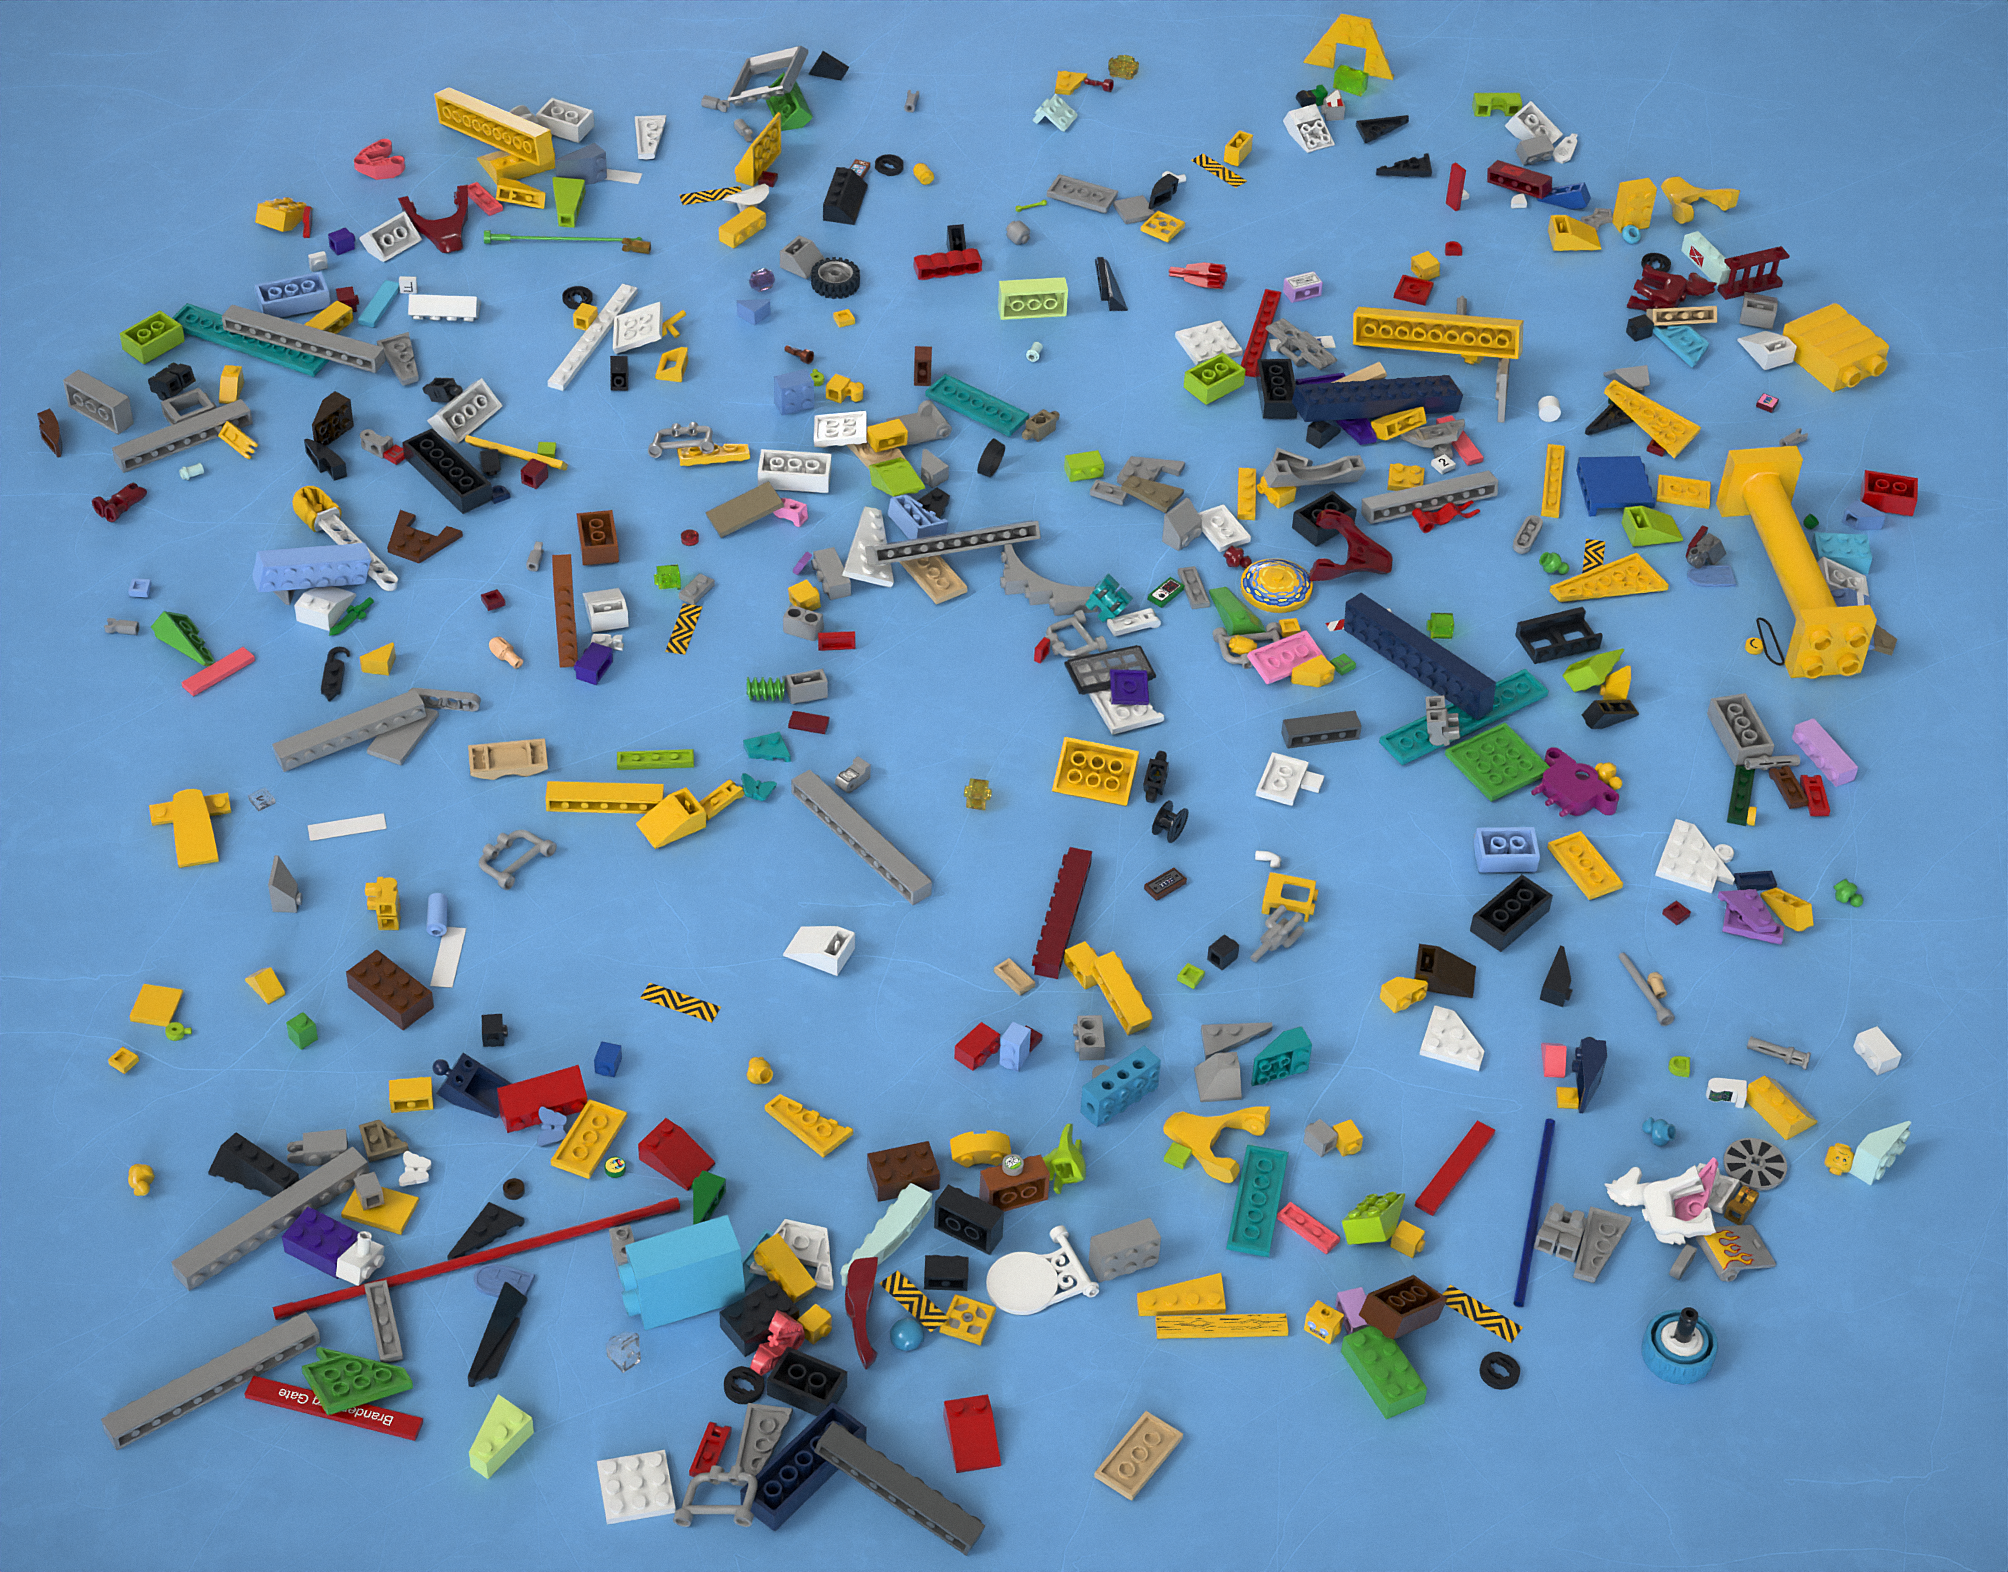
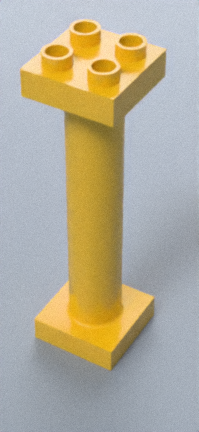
[1716,446,1877,679]

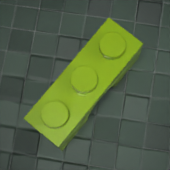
[1472,93,1523,117]

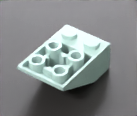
[1849,1121,1911,1185]

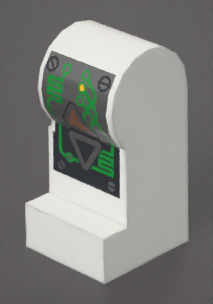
[1706,1078,1747,1108]

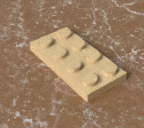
[899,555,967,605]
[1094,1411,1183,1501]

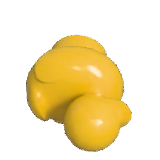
[1594,762,1623,790]
[746,1057,773,1084]
[128,1164,155,1196]

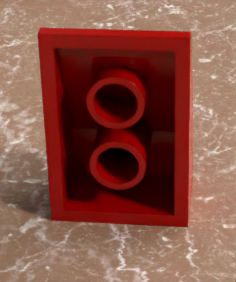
[638,1118,715,1191]
[943,1394,1001,1473]

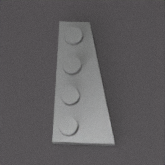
[377,332,419,386]
[1573,1206,1632,1283]
[733,1403,793,1486]

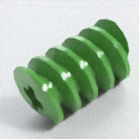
[747,677,785,701]

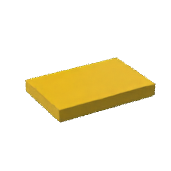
[1656,474,1711,509]
[341,1187,419,1235]

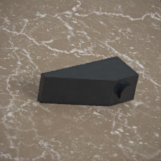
[1581,700,1639,729]
[1540,945,1573,1007]

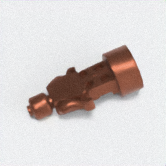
[784,345,814,364]

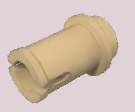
[1647,972,1667,999]

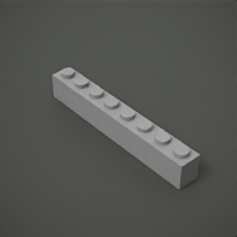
[112,399,253,473]
[1361,471,1498,524]
[272,689,427,772]

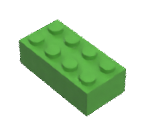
[1341,1326,1428,1419]

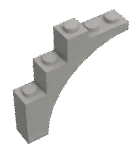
[1000,544,1098,616]

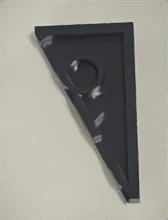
[1356,115,1409,143]
[1376,153,1432,177]
[447,1202,525,1260]

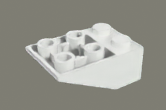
[1283,104,1335,153]
[1737,331,1797,370]
[583,588,629,632]
[783,926,855,976]

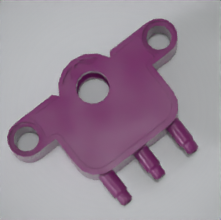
[1531,747,1619,817]

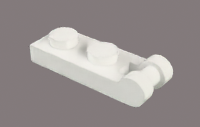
[1107,608,1161,637]

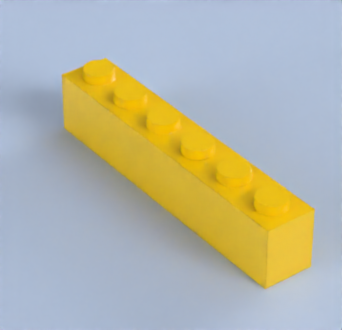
[545,781,664,814]

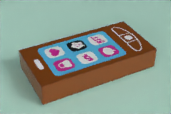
[849,159,870,179]

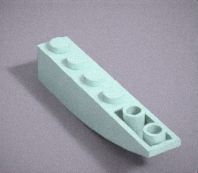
[840,1183,932,1287]

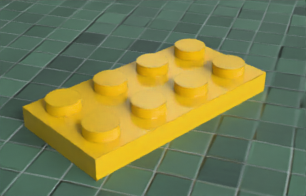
[1547,831,1623,900]
[551,1099,628,1179]

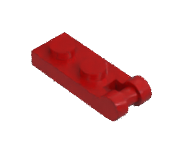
[1800,775,1830,816]
[689,1421,732,1477]

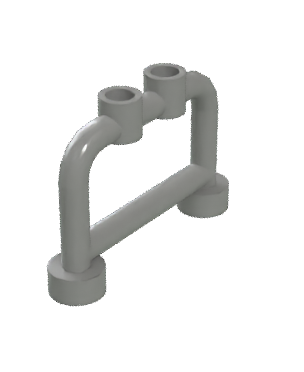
[648,422,714,458]
[1045,610,1107,658]
[1212,622,1282,669]
[479,830,557,890]
[673,1465,758,1527]

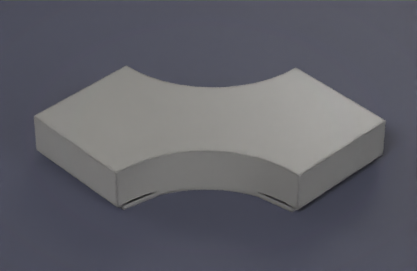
[1580,208,1613,232]

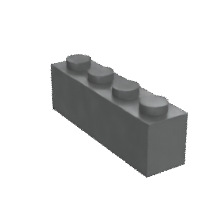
[1281,710,1362,749]

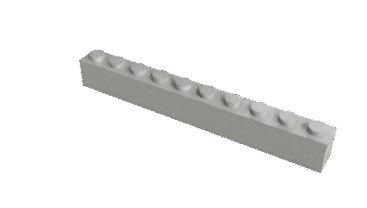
[222,305,385,373]
[865,520,1041,565]
[791,769,932,905]
[171,1147,370,1291]
[101,1312,321,1451]

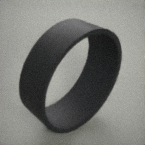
[977,438,1005,477]

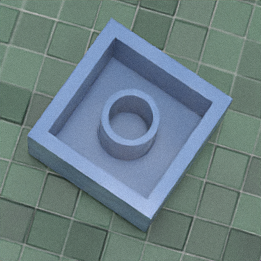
[774,369,814,415]

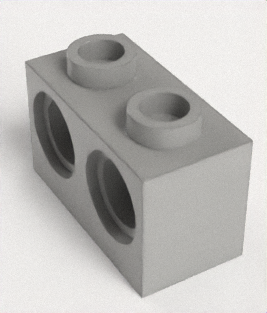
[1073,1015,1105,1061]

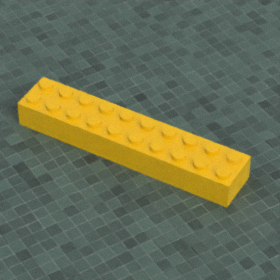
[434,87,555,166]
[1353,307,1524,359]

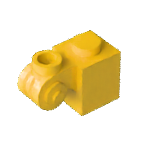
[826,374,864,404]
[1256,476,1296,509]

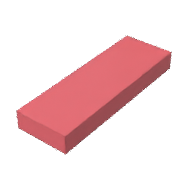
[468,182,503,216]
[1277,1202,1341,1255]

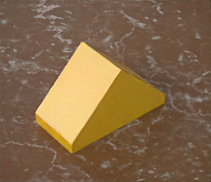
[359,642,396,676]
[245,967,285,1005]

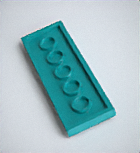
[925,374,1029,437]
[1226,1144,1289,1257]

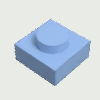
[128,578,152,597]

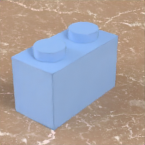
[1000,1021,1031,1072]

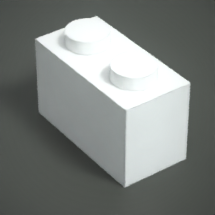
[1853,1026,1902,1076]

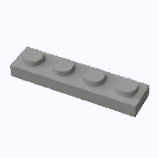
[364,1280,403,1363]

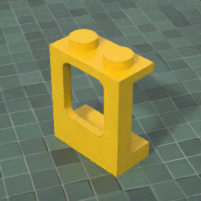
[1261,872,1319,922]

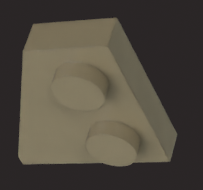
[1872,625,1897,656]
[359,1120,409,1162]

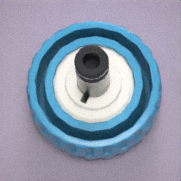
[1641,1307,1718,1385]

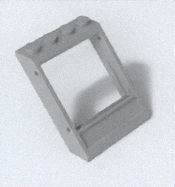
[728,46,809,106]

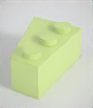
[469,1394,534,1479]

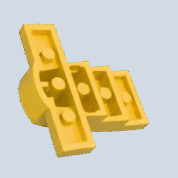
[149,789,231,868]

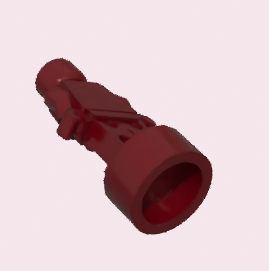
[1084,78,1114,92]

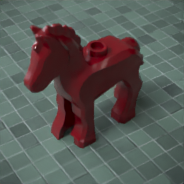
[1627,264,1717,312]

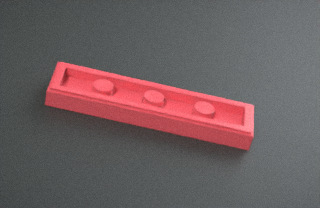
[1436,415,1484,466]
[181,647,255,697]

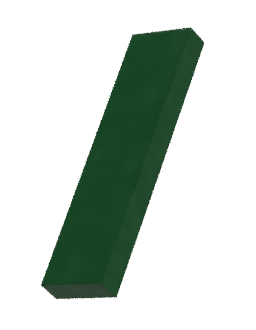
[1727,765,1755,826]

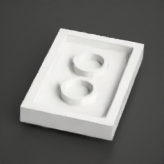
[1198,504,1251,552]
[1256,752,1309,806]

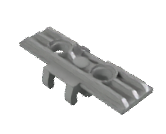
[1265,318,1337,370]

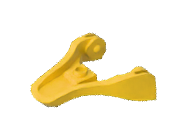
[1661,176,1740,224]
[1163,1106,1270,1183]

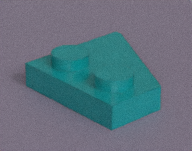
[743,732,791,762]

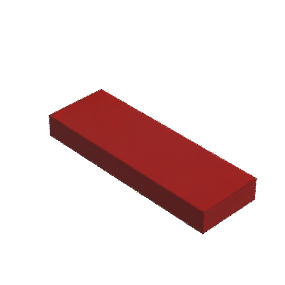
[1446,162,1466,211]

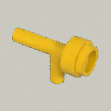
[662,310,686,338]

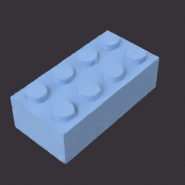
[254,271,331,318]

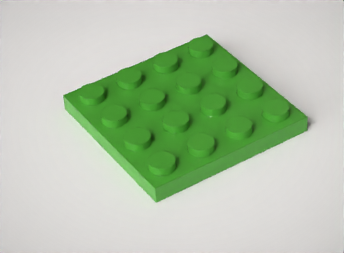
[1445,723,1550,802]

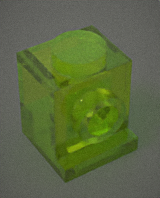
[653,564,681,590]

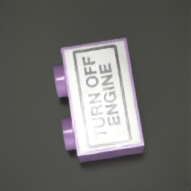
[1283,271,1323,303]

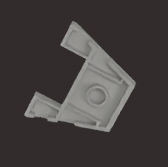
[1117,456,1185,485]

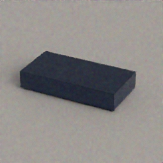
[1734,870,1777,891]

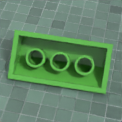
[766,72,813,131]

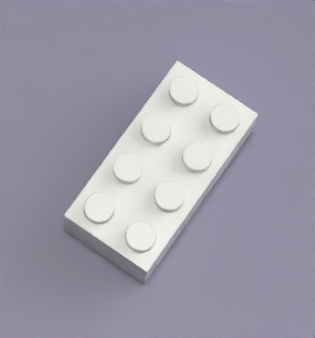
[758,449,832,493]

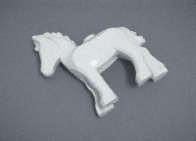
[1604,1165,1716,1245]

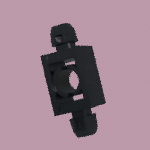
[422,378,463,402]
[1143,751,1169,803]

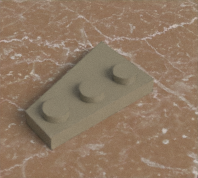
[1121,475,1185,513]

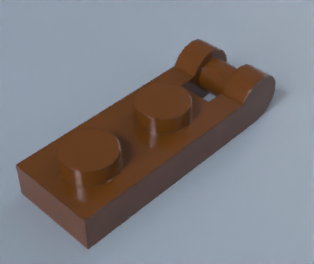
[1769,766,1808,809]

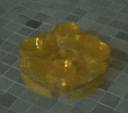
[1108,55,1139,80]

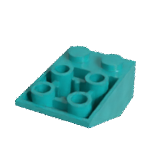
[1251,1026,1312,1086]

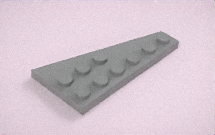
[1495,358,1511,423]

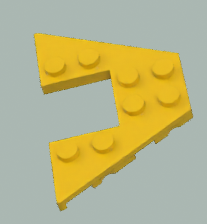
[1303,14,1394,80]

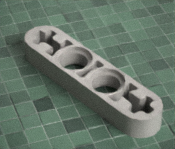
[408,688,481,712]

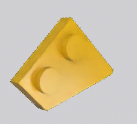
[1055,71,1087,95]

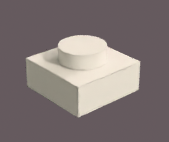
[308,251,328,272]

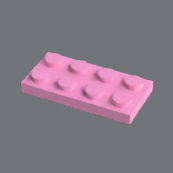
[1247,630,1326,685]

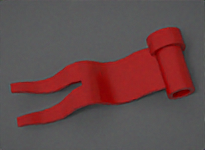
[1412,500,1481,533]

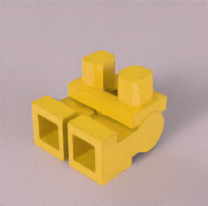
[365,877,401,930]

